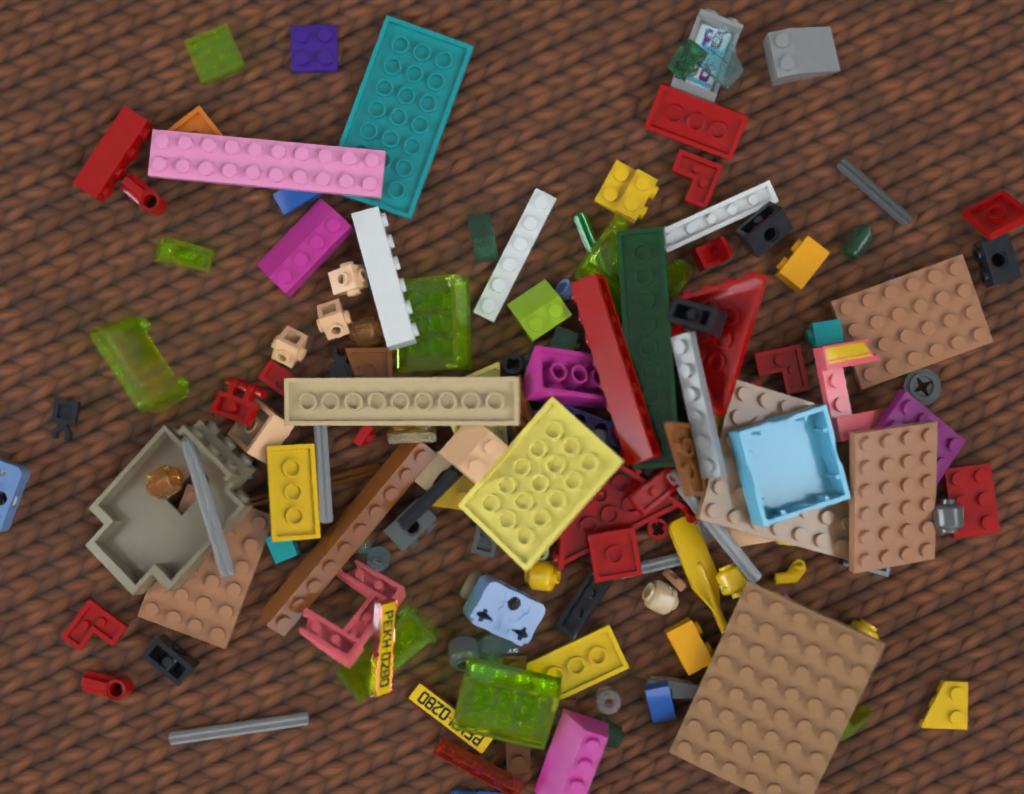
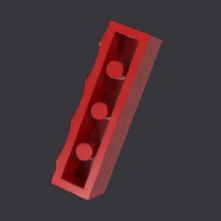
[73,105,154,203]

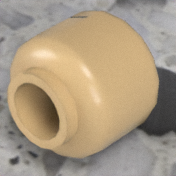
[642,580,679,615]

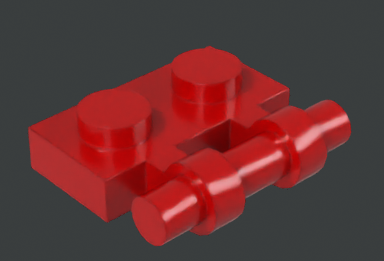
[210,377,267,427]

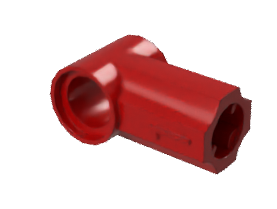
[120,173,167,216]
[81,669,134,701]

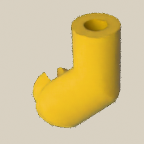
[774,559,806,584]

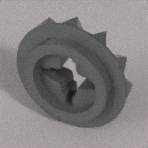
[902,368,941,405]

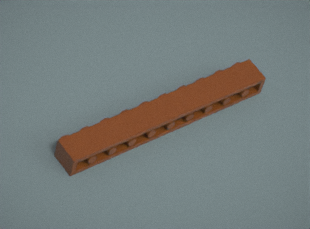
[260,432,437,637]

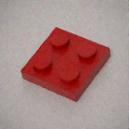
[962,189,1024,241]
[587,526,642,583]

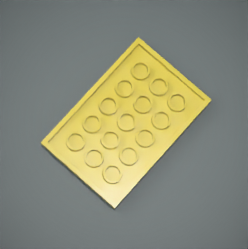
[458,397,624,571]

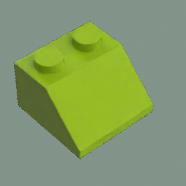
[507,279,572,343]

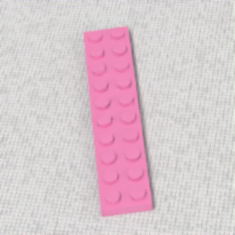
[148,129,386,199]

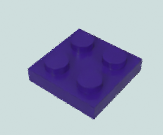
[290,24,339,74]

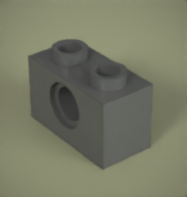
[384,497,438,551]

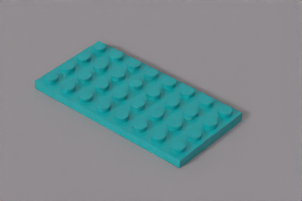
[338,15,474,221]

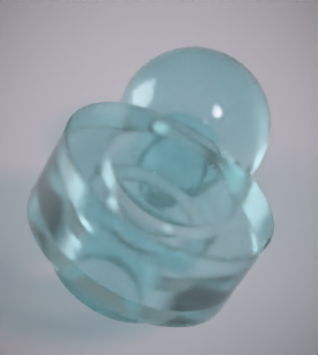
[356,537,391,572]

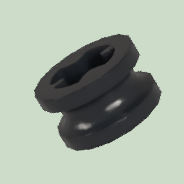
[503,353,523,375]

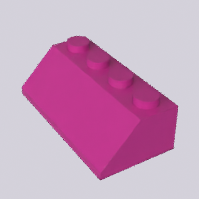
[257,198,355,297]
[524,345,607,410]
[534,708,609,794]

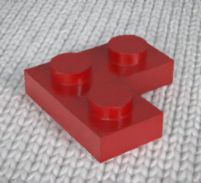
[671,149,723,210]
[753,344,810,395]
[61,598,129,652]

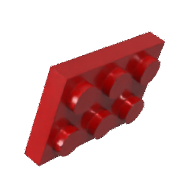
[942,463,1001,539]

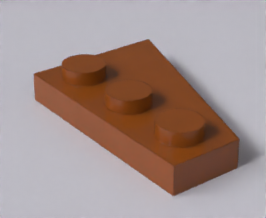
[345,347,393,378]
[664,422,706,497]

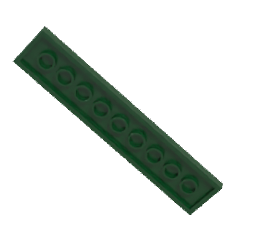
[616,226,679,469]

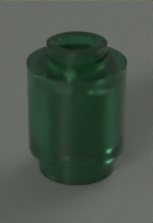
[842,224,875,260]
[594,714,625,749]

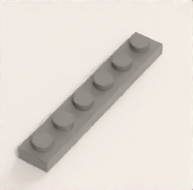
[670,331,727,479]

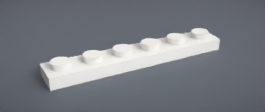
[665,180,779,253]
[473,188,557,323]

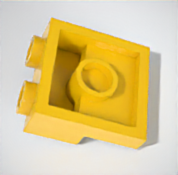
[594,160,659,223]

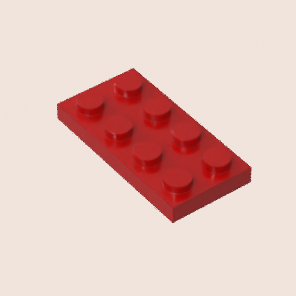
[644,82,749,161]

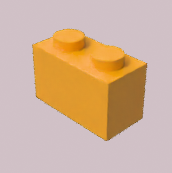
[775,236,830,292]
[664,617,714,676]

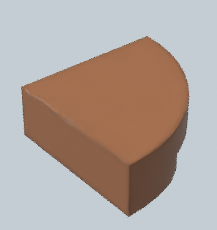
[662,568,687,592]

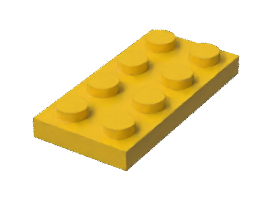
[266,444,321,542]
[527,624,629,700]

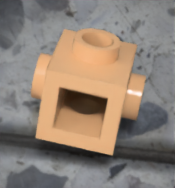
[328,261,369,297]
[316,298,352,340]
[271,325,308,368]

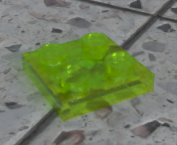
[184,23,246,85]

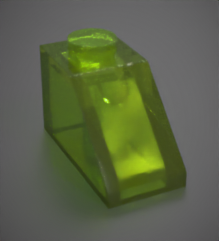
[155,238,214,273]

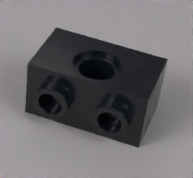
[734,201,794,258]
[973,233,1022,288]
[666,297,728,338]
[142,633,200,686]

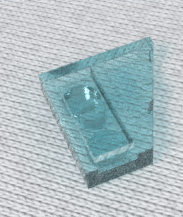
[693,25,744,90]

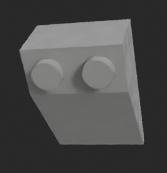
[762,26,840,86]

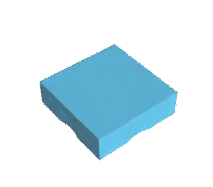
[727,405,851,527]

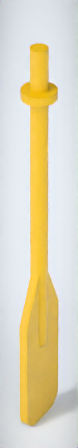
[668,515,727,635]

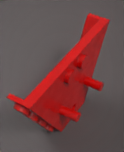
[670,271,769,416]
[553,464,686,572]

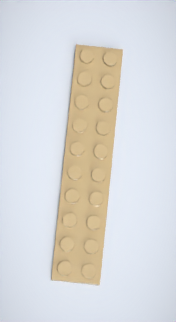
[284,377,520,426]

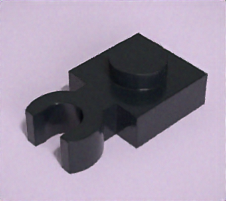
[329,347,354,378]
[51,398,81,441]

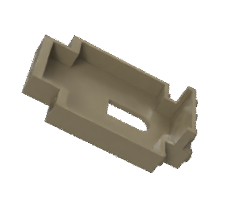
[85,420,257,595]

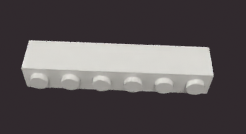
[351,206,419,351]

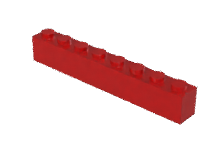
[571,273,662,466]

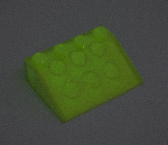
[397,274,472,373]
[451,657,562,750]

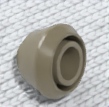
[459,570,482,600]

